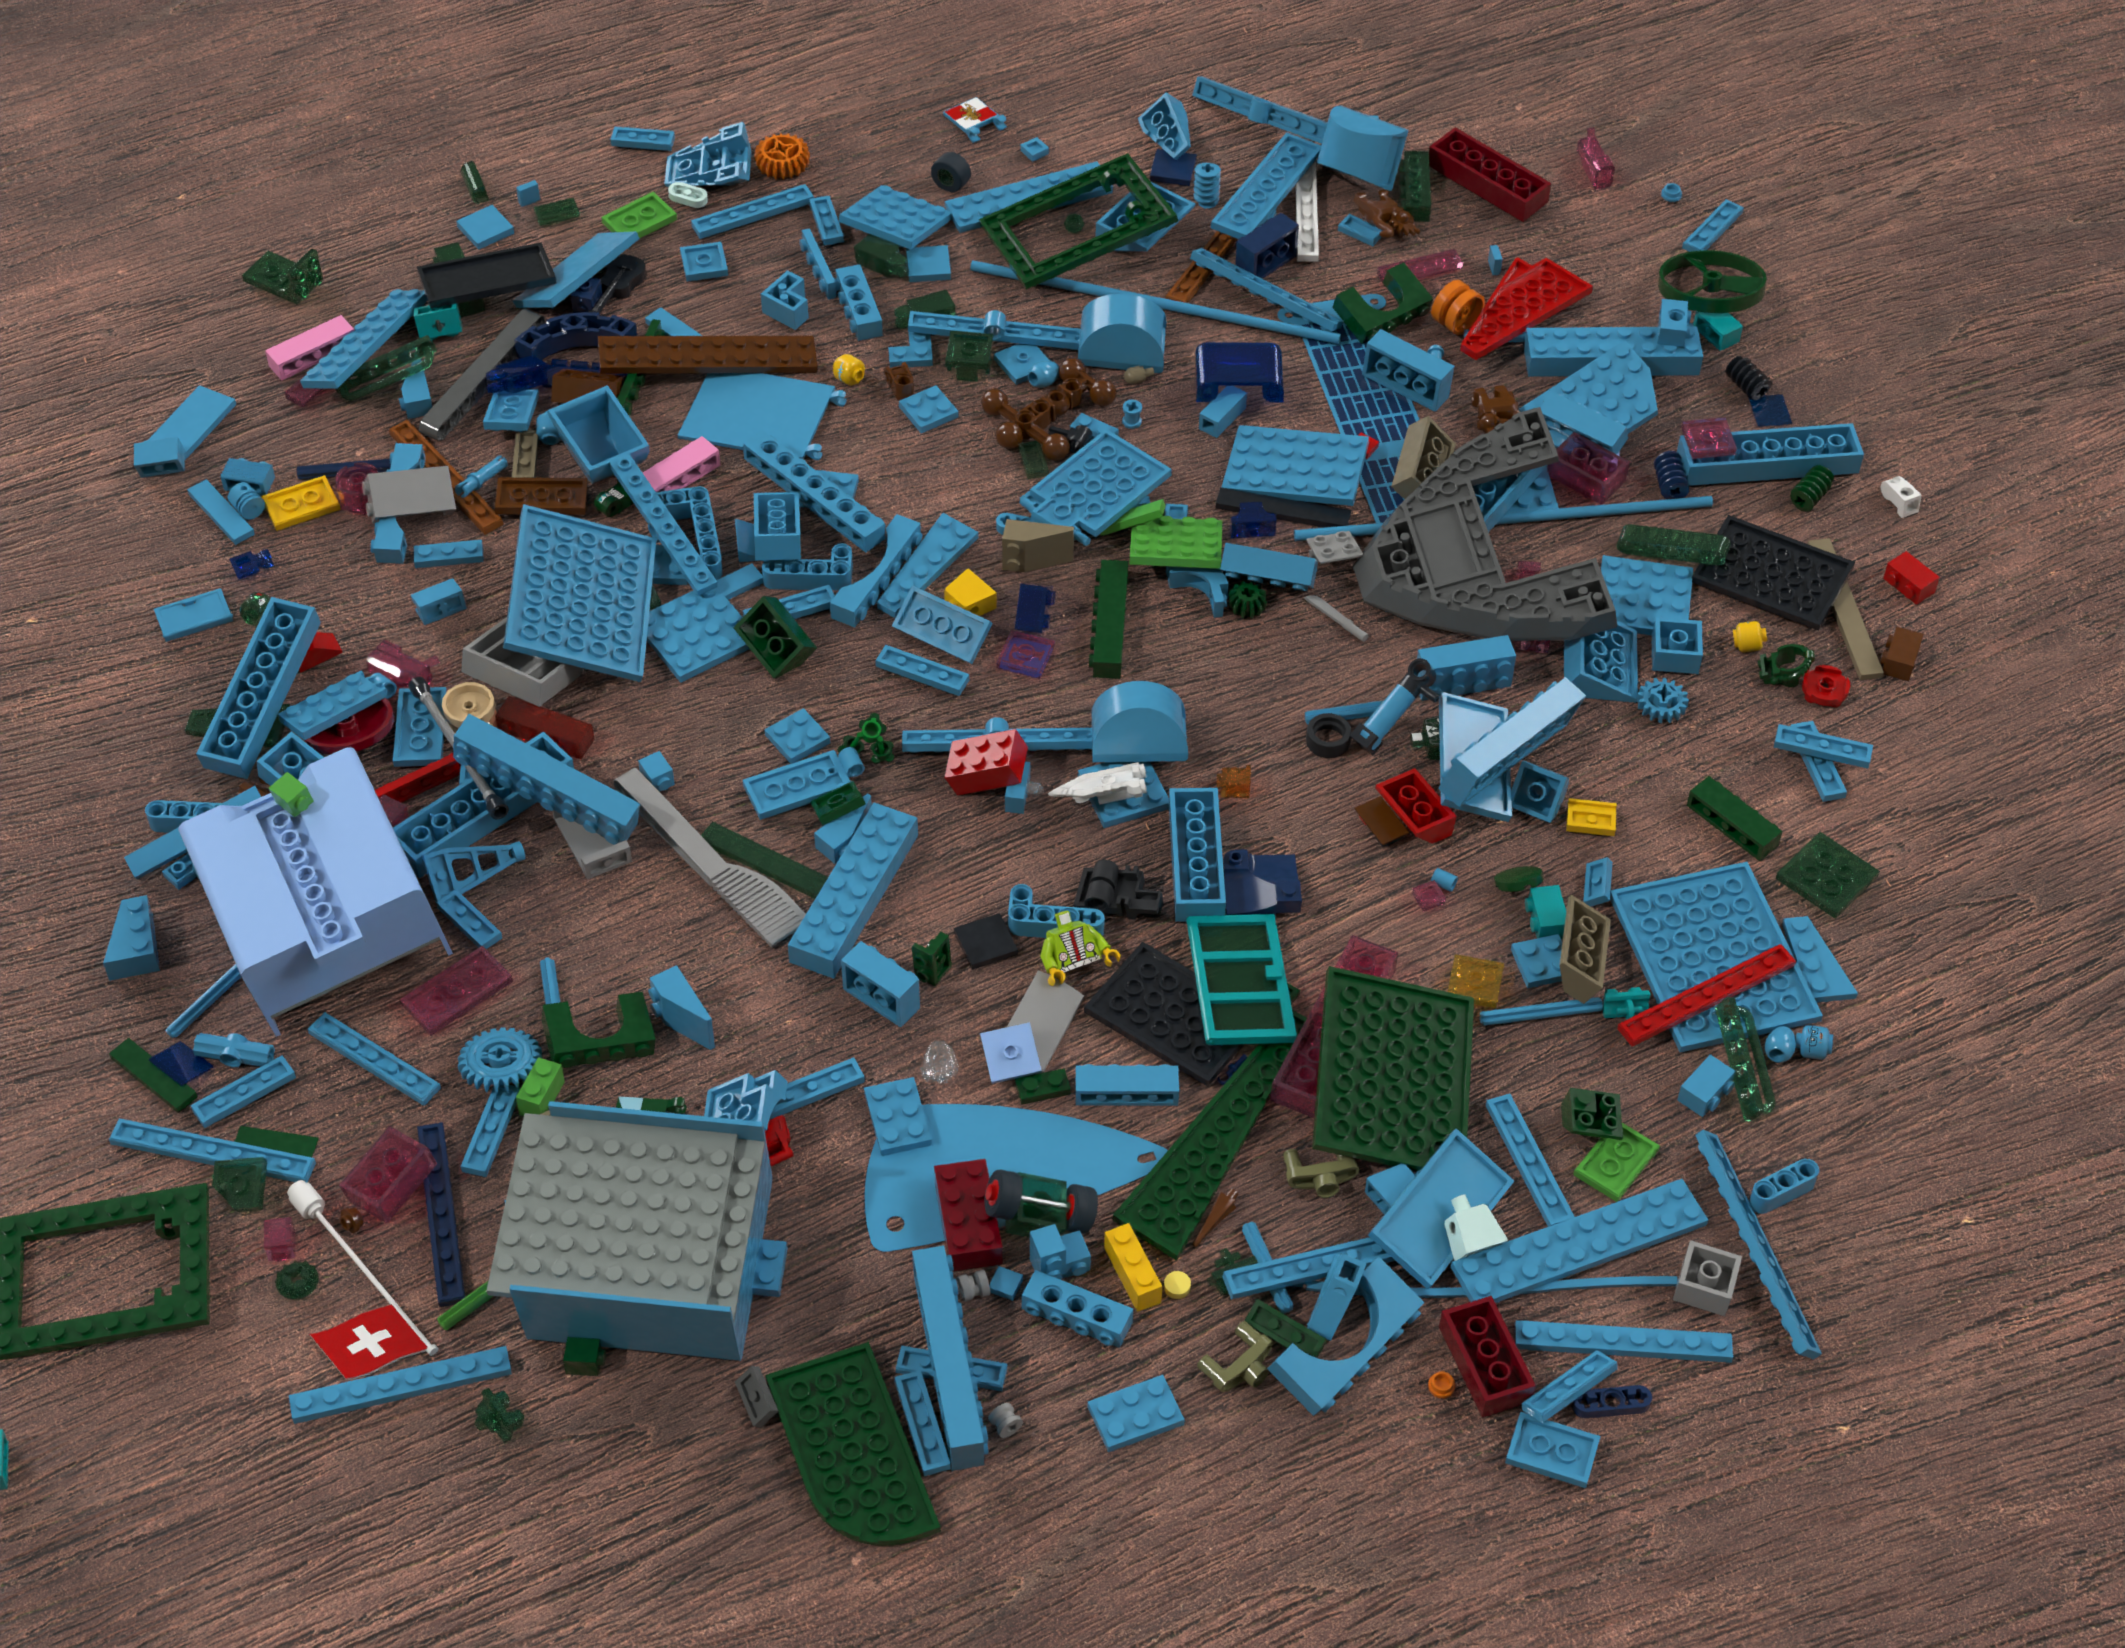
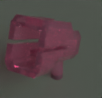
[1577,127,1615,189]
[366,640,440,687]

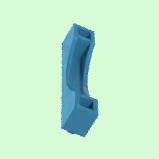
[371,443,426,564]
[830,514,923,628]

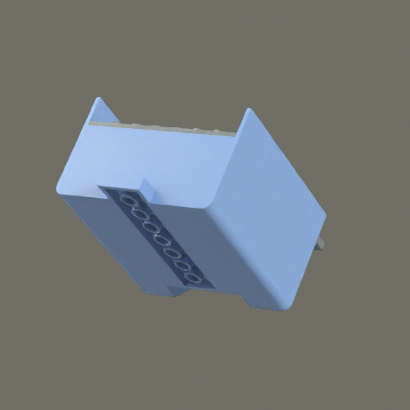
[178,747,453,1037]

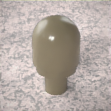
[1124,366,1154,385]

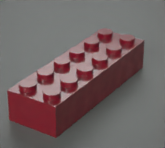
[1427,127,1552,222]

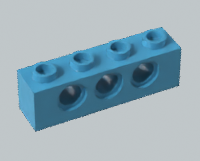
[834,264,883,341]
[1022,1270,1133,1348]

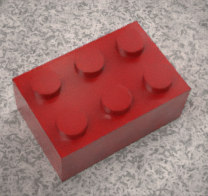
[944,729,1028,795]

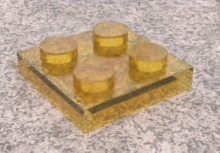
[1448,954,1504,1008]

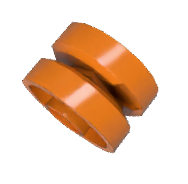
[1431,279,1485,335]

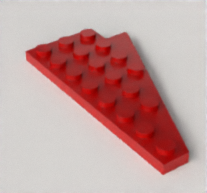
[1460,257,1593,360]

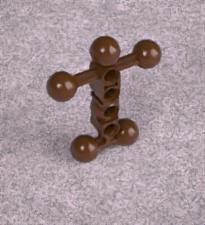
[981,357,1117,461]

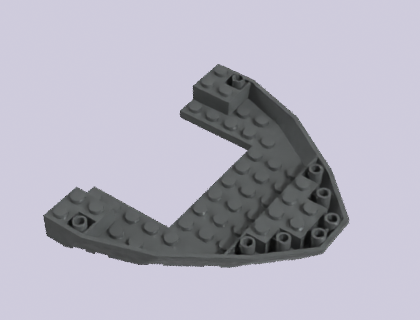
[1353,407,1617,641]

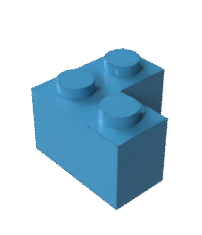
[761,270,809,330]
[1030,1224,1091,1280]

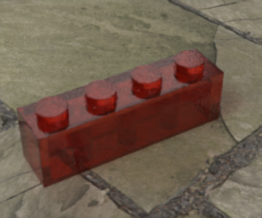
[495,696,595,760]

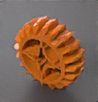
[754,133,810,180]

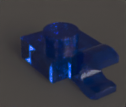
[229,549,274,580]

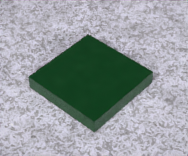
[810,781,866,826]

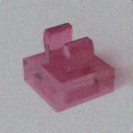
[1516,561,1541,580]

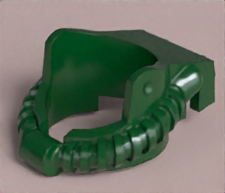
[1758,644,1815,687]

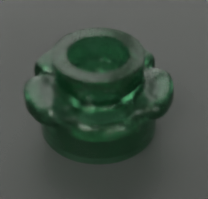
[1064,214,1084,233]

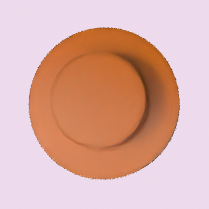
[1428,1371,1456,1398]

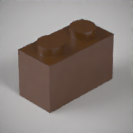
[1880,626,1924,681]

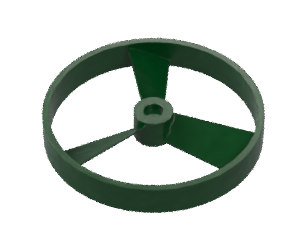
[1658,250,1767,313]

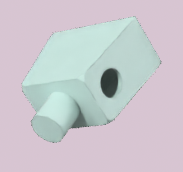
[1444,1195,1508,1260]

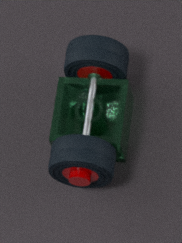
[985,1169,1098,1237]

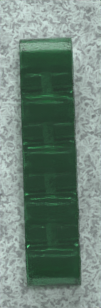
[1616,524,1731,565]

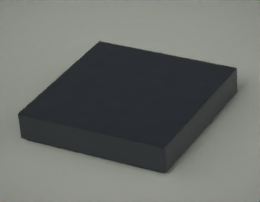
[954,913,1018,970]

